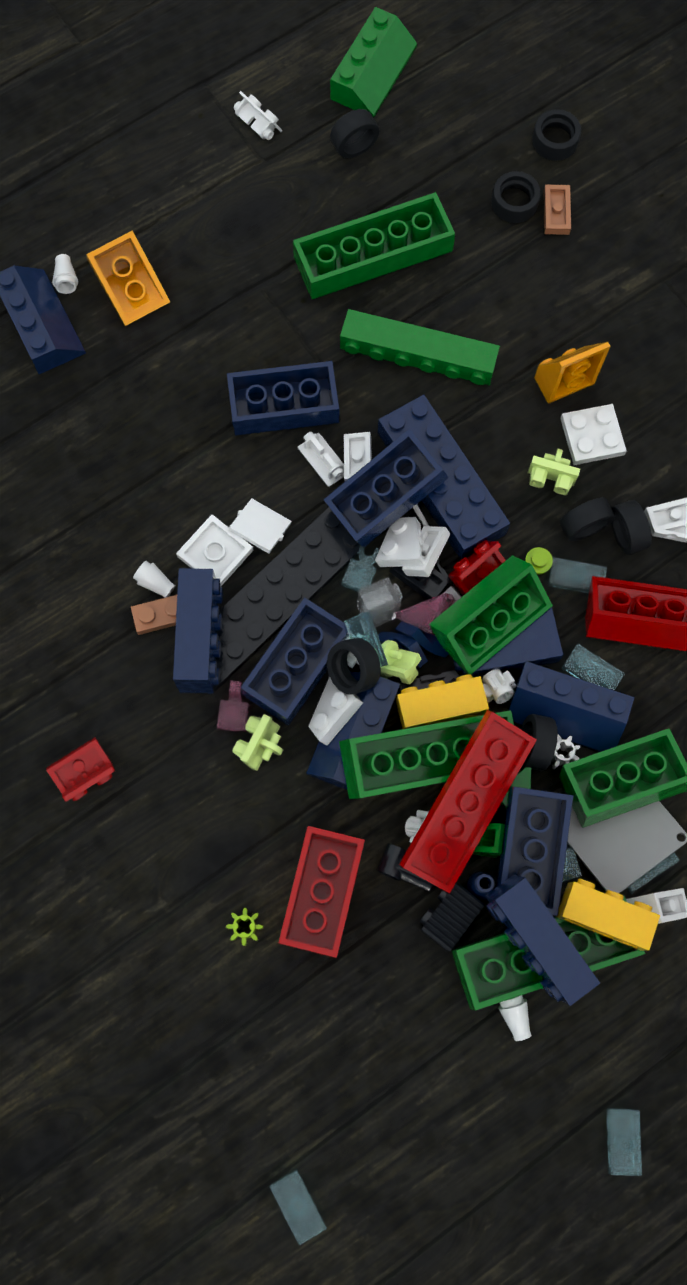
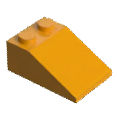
[86,231,170,326]
[534,342,611,404]

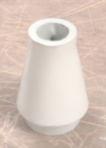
[52,254,78,294]
[133,561,176,598]
[498,995,532,1041]

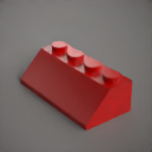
[585,576,687,651]

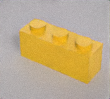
[396,674,489,729]
[556,879,660,951]

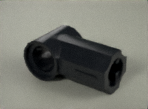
[376,843,433,892]

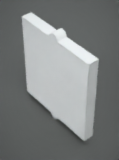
[229,498,292,554]

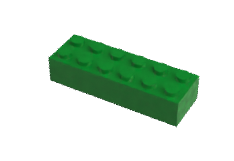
[293,192,455,299]
[339,710,514,799]
[451,895,645,1011]

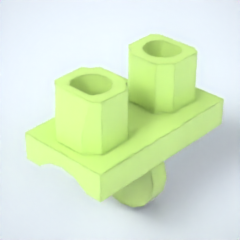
[528,449,580,495]
[375,640,422,685]
[232,714,283,771]

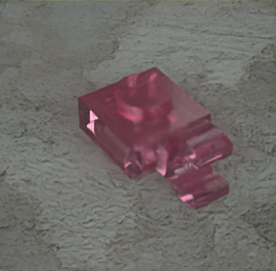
[217,680,249,732]

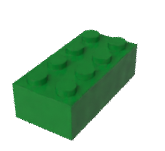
[559,728,687,828]

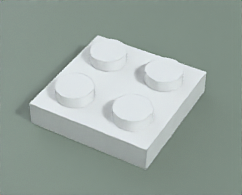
[560,404,627,465]
[176,515,253,587]

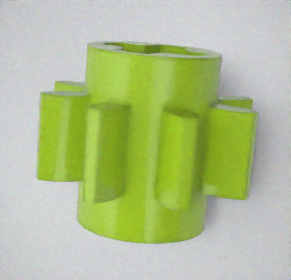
[226,908,264,946]

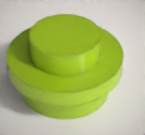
[525,547,553,574]

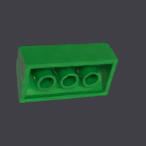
[330,7,417,118]
[429,555,553,674]

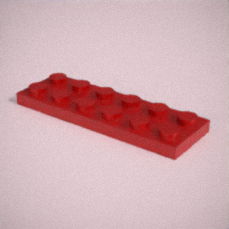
[399,710,537,894]

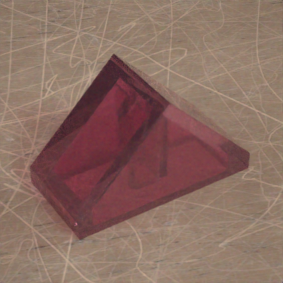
[395,593,454,635]

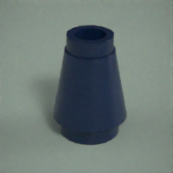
[467,871,496,901]

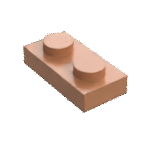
[544,185,571,235]
[131,595,177,635]

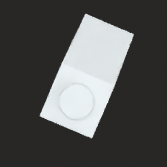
[626,888,687,924]

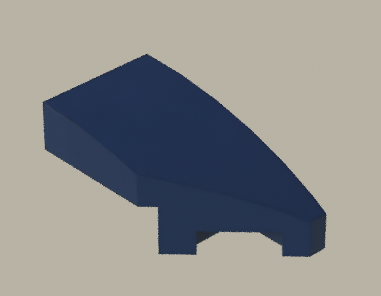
[395,621,449,658]
[375,632,428,668]

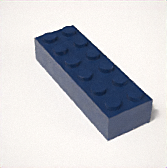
[377,395,510,560]

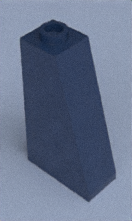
[453,607,563,678]

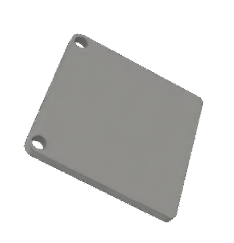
[567,801,687,894]

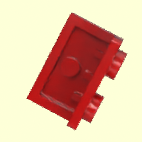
[448,540,506,595]
[46,737,115,802]

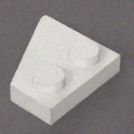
[644,498,687,543]
[375,517,425,567]
[308,677,363,746]

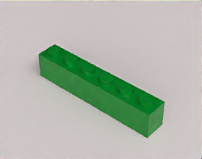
[340,309,500,385]

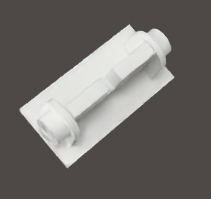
[234,91,282,140]
[298,432,344,487]

